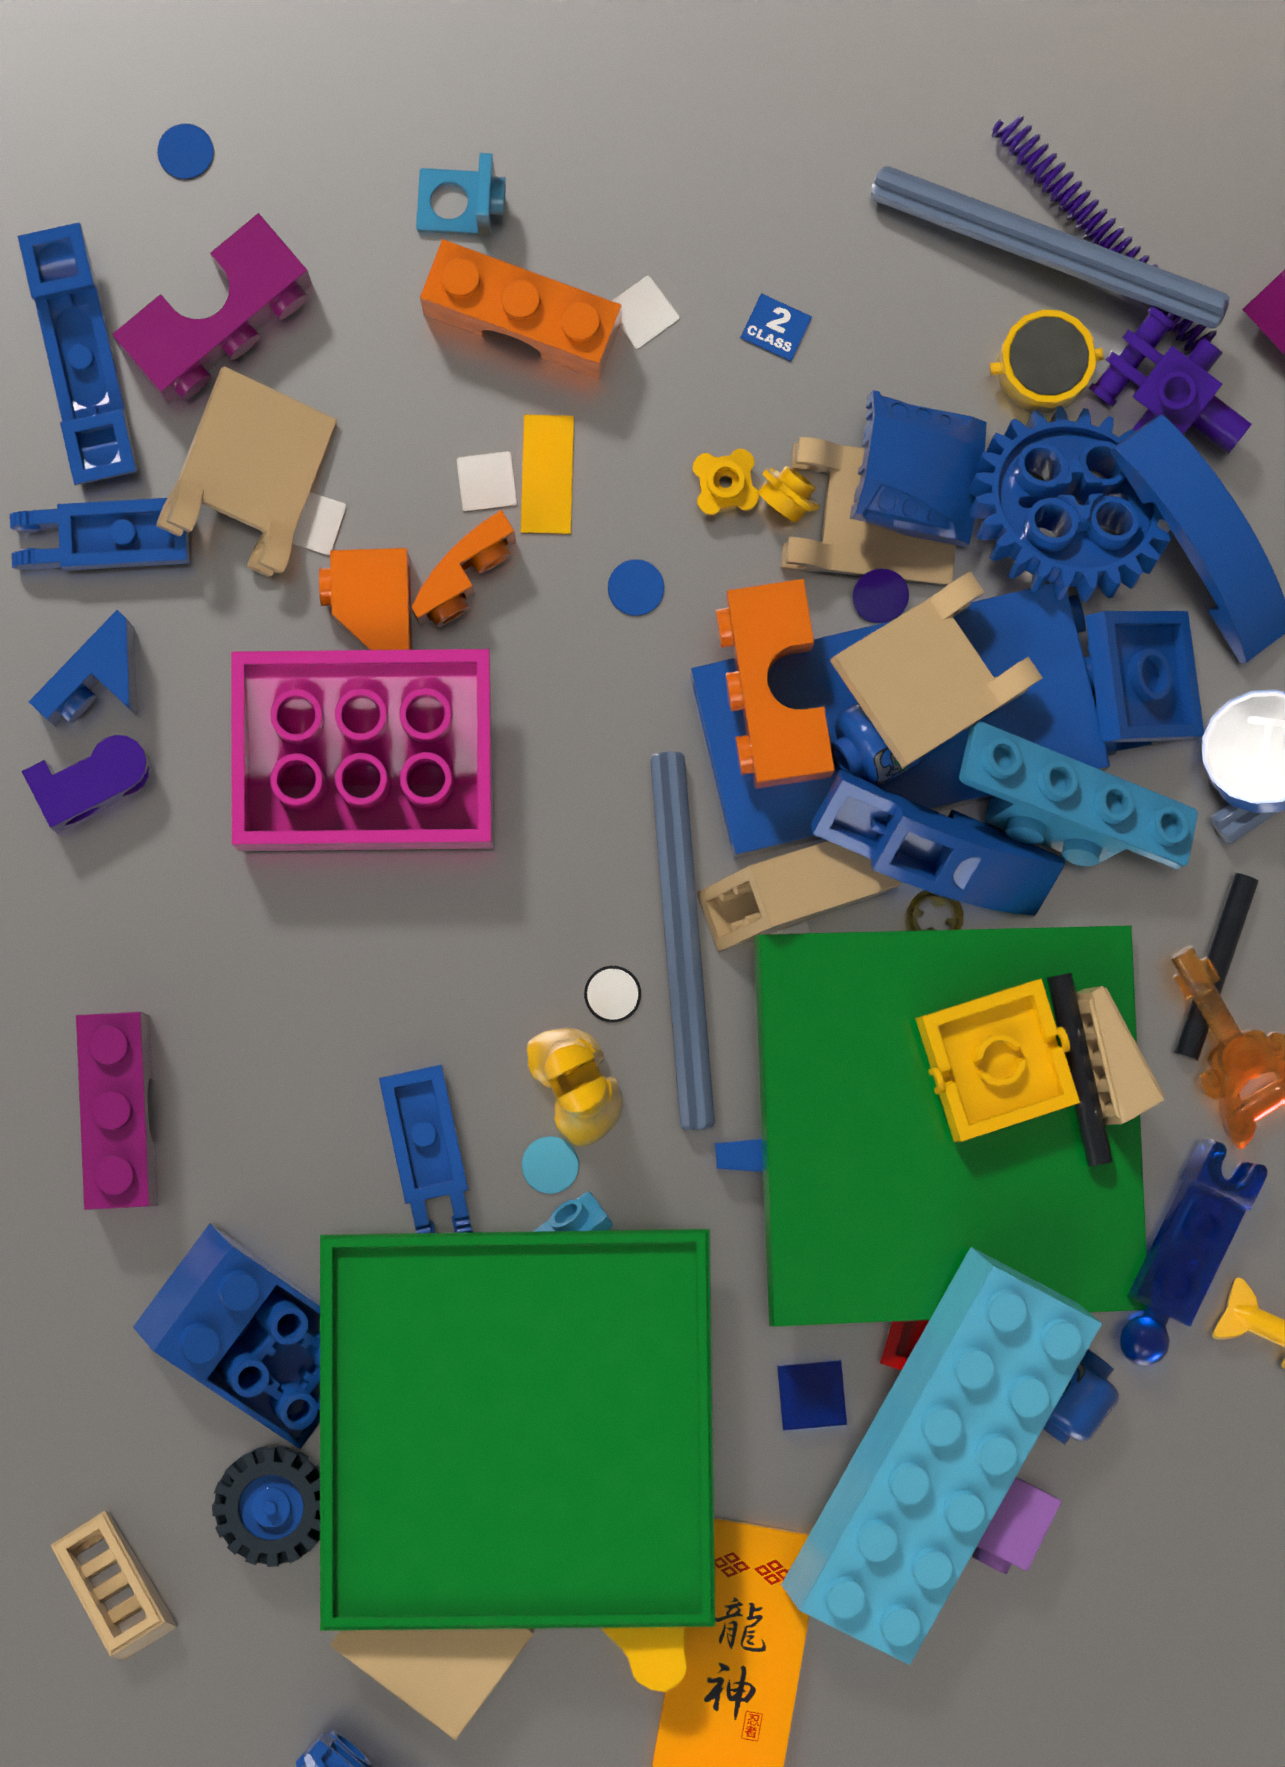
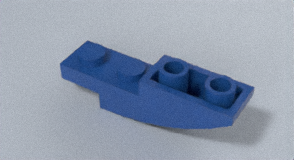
[811,770,1066,916]

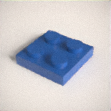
[1085,611,1204,743]

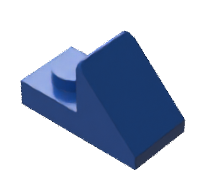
[29,610,137,727]

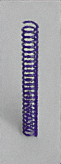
[992,116,1217,351]

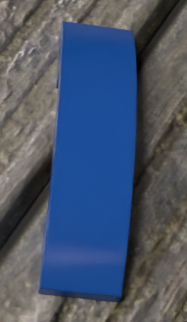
[17,222,137,486]
[1110,414,1285,663]

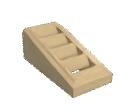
[1076,986,1164,1125]
[50,1511,177,1660]

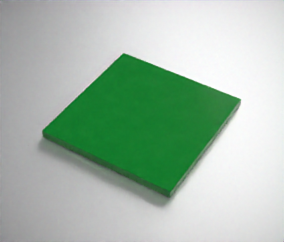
[754,925,1149,1327]
[320,1229,716,1631]

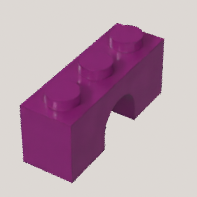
[112,213,312,404]
[76,1012,158,1210]

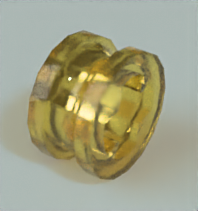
[905,890,964,931]

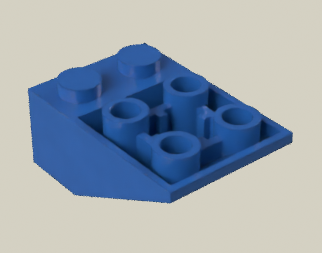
[133,1223,320,1449]

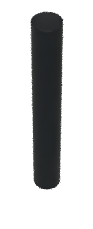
[1174,873,1259,1061]
[1046,972,1113,1167]

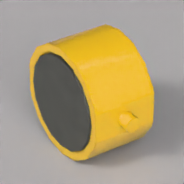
[989,309,1104,413]

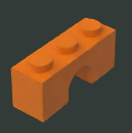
[420,239,622,379]
[715,579,834,789]

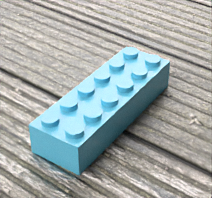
[781,1247,1102,1665]

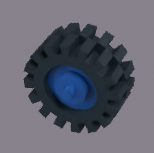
[212,1446,320,1567]

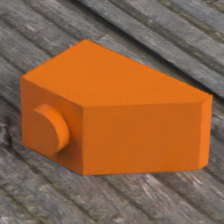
[319,548,413,650]

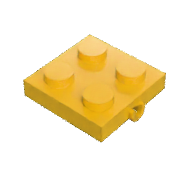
[915,979,1080,1142]

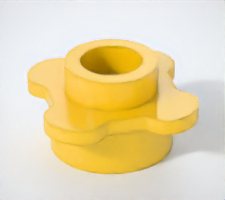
[692,449,759,516]
[758,465,820,523]

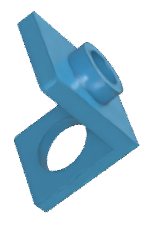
[416,153,506,236]

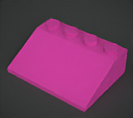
[231,649,493,851]

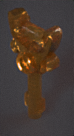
[1170,946,1285,1149]

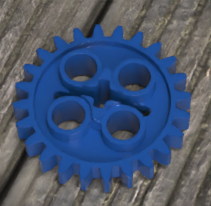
[969,406,1172,602]

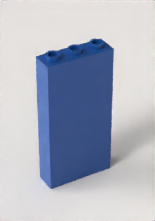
[690,583,1116,860]

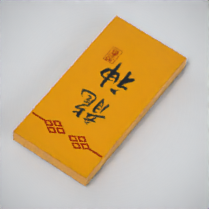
[651,1517,809,1767]

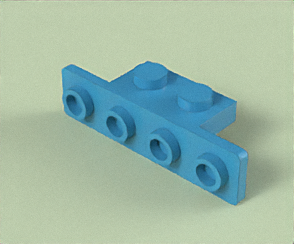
[959,721,1198,869]

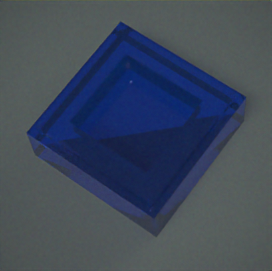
[776,1359,847,1431]

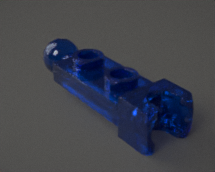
[1119,1139,1268,1367]

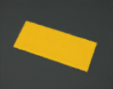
[520,414,574,534]

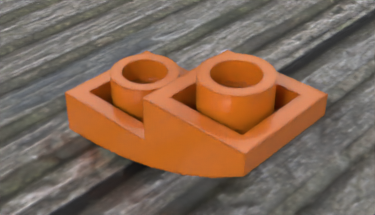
[411,510,516,627]

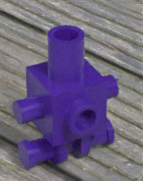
[1088,306,1252,454]

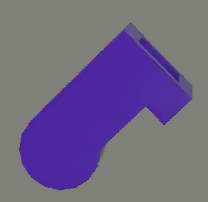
[21,735,152,834]

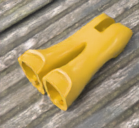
[527,1027,624,1147]

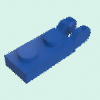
[10,498,190,571]
[379,1065,473,1233]

